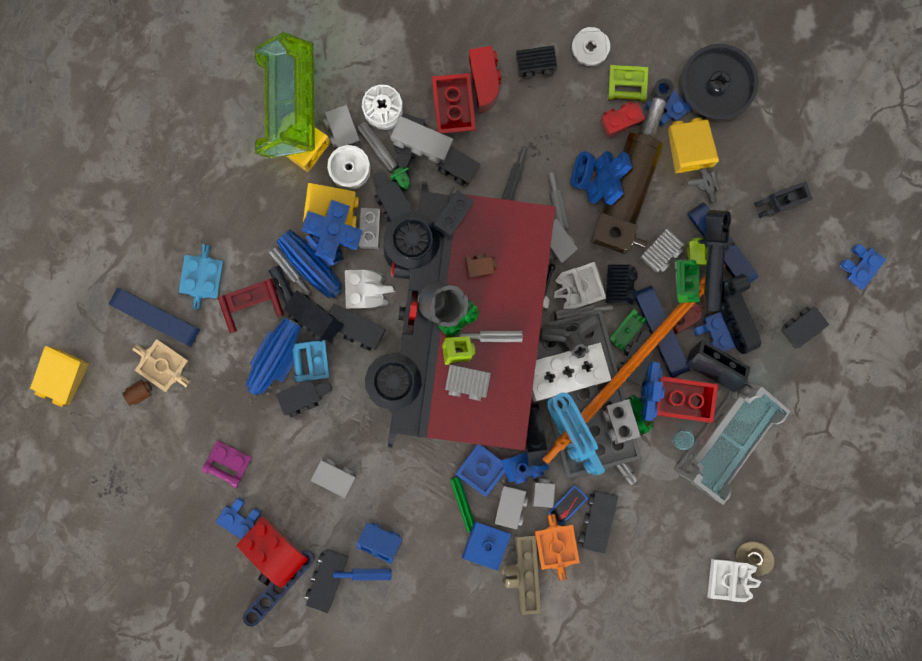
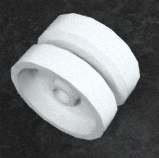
[327,145,371,191]

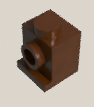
[465,254,497,279]

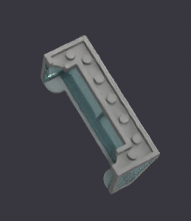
[674,380,791,505]

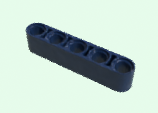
[687,202,758,283]
[635,285,690,378]
[109,287,200,347]
[243,549,315,627]

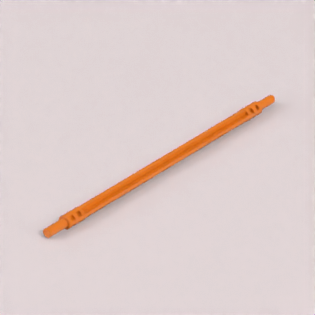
[542,265,725,464]

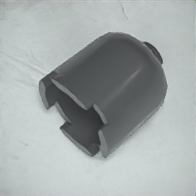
[418,282,469,327]

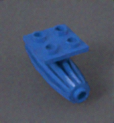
[276,229,344,298]
[246,317,302,396]

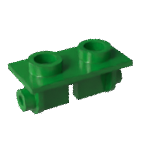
[391,167,410,191]
[437,300,480,338]
[627,395,654,435]

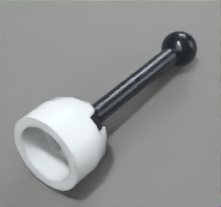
[543,264,556,310]

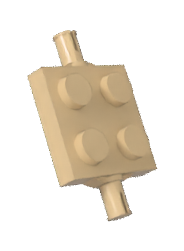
[133,339,191,392]

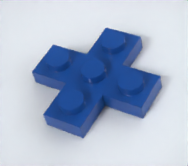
[586,151,632,205]
[301,200,363,261]
[640,362,664,421]

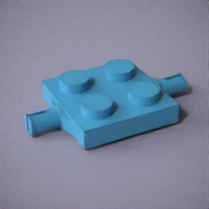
[179,244,223,310]

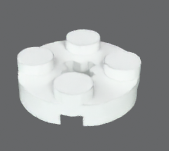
[572,27,610,66]

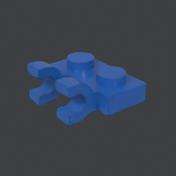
[644,86,691,127]
[839,244,886,290]
[693,312,736,352]
[216,497,262,539]

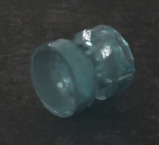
[673,431,694,450]

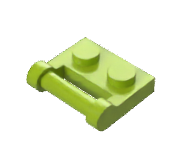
[608,65,648,102]

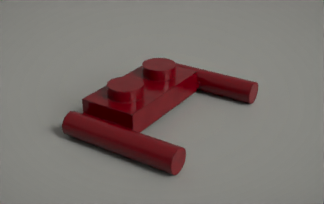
[217,278,284,334]

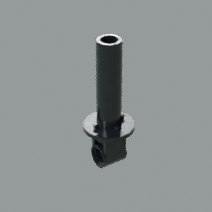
[698,210,735,311]

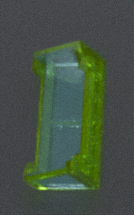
[255,32,315,158]

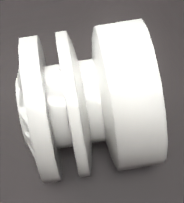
[362,85,403,130]

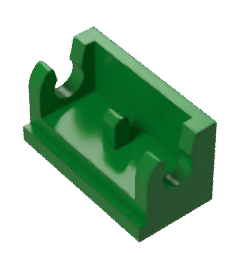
[676,260,700,303]
[609,309,646,352]

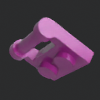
[202,440,252,488]

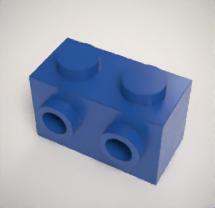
[502,452,550,484]
[357,523,402,564]

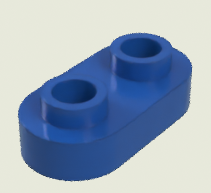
[571,151,595,190]

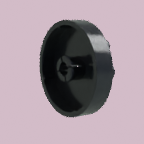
[680,44,758,122]

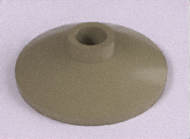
[736,541,775,576]

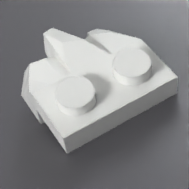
[554,262,606,309]
[345,270,395,309]
[707,559,761,602]

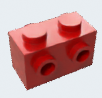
[600,101,645,138]

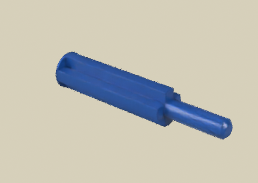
[333,569,392,581]

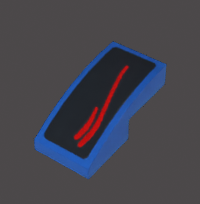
[548,485,589,526]

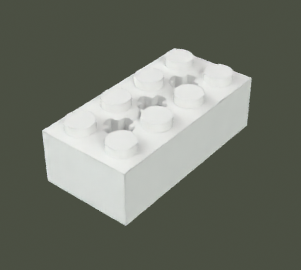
[532,343,611,402]

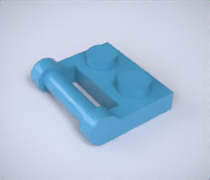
[293,340,329,382]

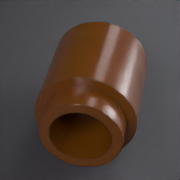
[122,379,153,406]

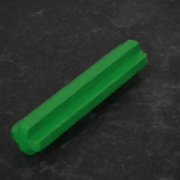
[450,476,475,532]

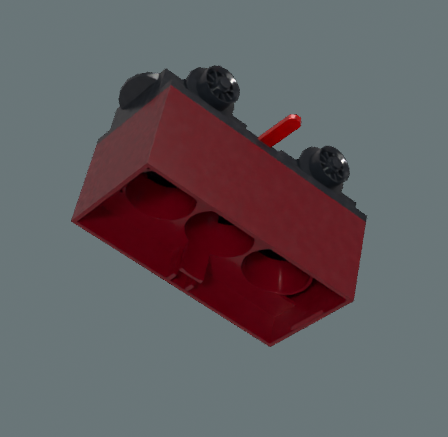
[365,181,556,450]

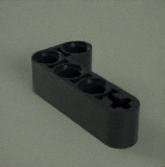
[721,274,761,354]

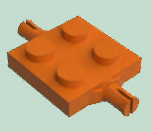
[535,514,580,580]

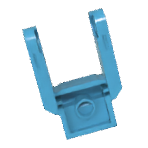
[547,393,605,476]

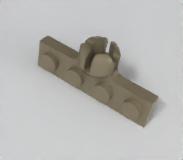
[502,535,541,615]

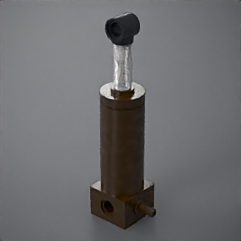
[590,78,674,255]

